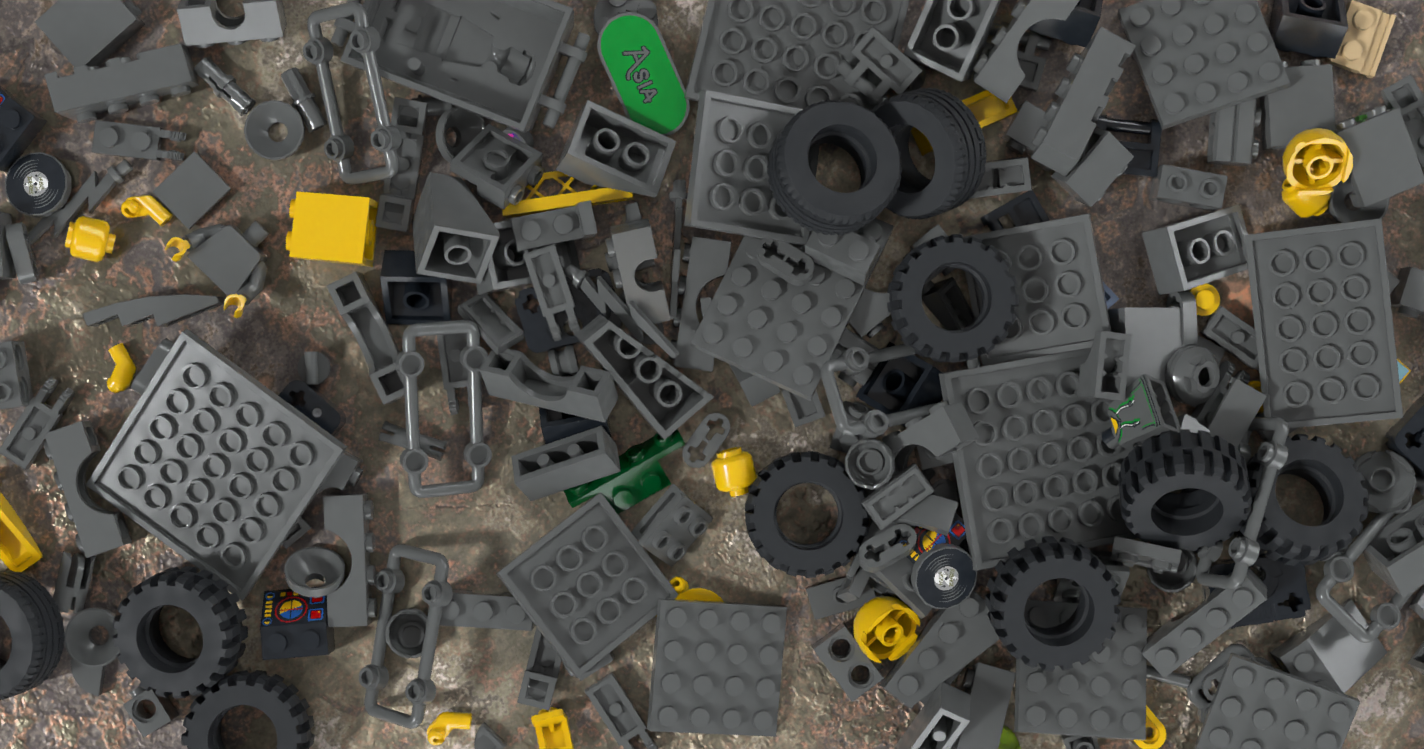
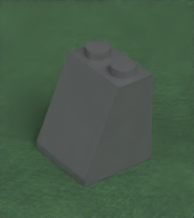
[412,172,500,284]

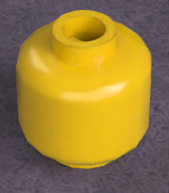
[1282,178,1331,218]
[65,216,116,262]
[711,447,757,497]

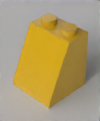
[286,192,379,267]

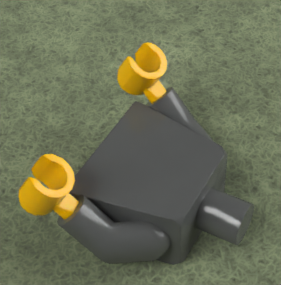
[165,220,270,318]

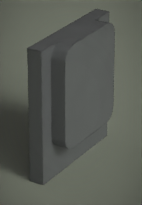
[153,151,232,229]

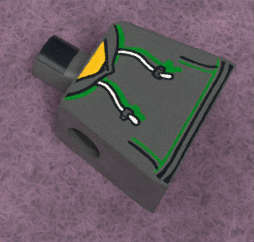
[1102,374,1181,451]

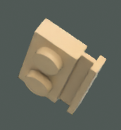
[1326,0,1396,79]

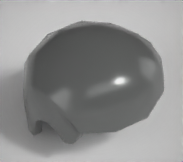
[845,438,895,490]
[1147,549,1198,592]
[385,608,428,659]

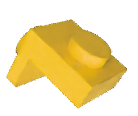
[531,707,574,749]

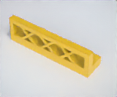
[502,171,634,219]

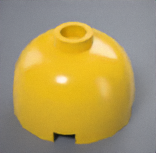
[1282,128,1353,196]
[853,596,920,663]

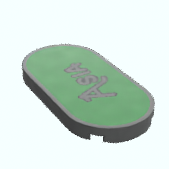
[597,12,690,137]

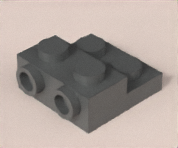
[450,124,544,210]

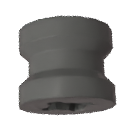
[548,344,580,377]

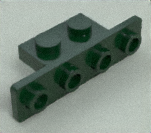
[564,429,685,514]

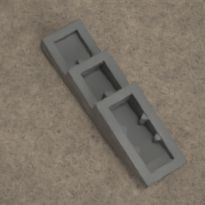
[82,294,225,327]

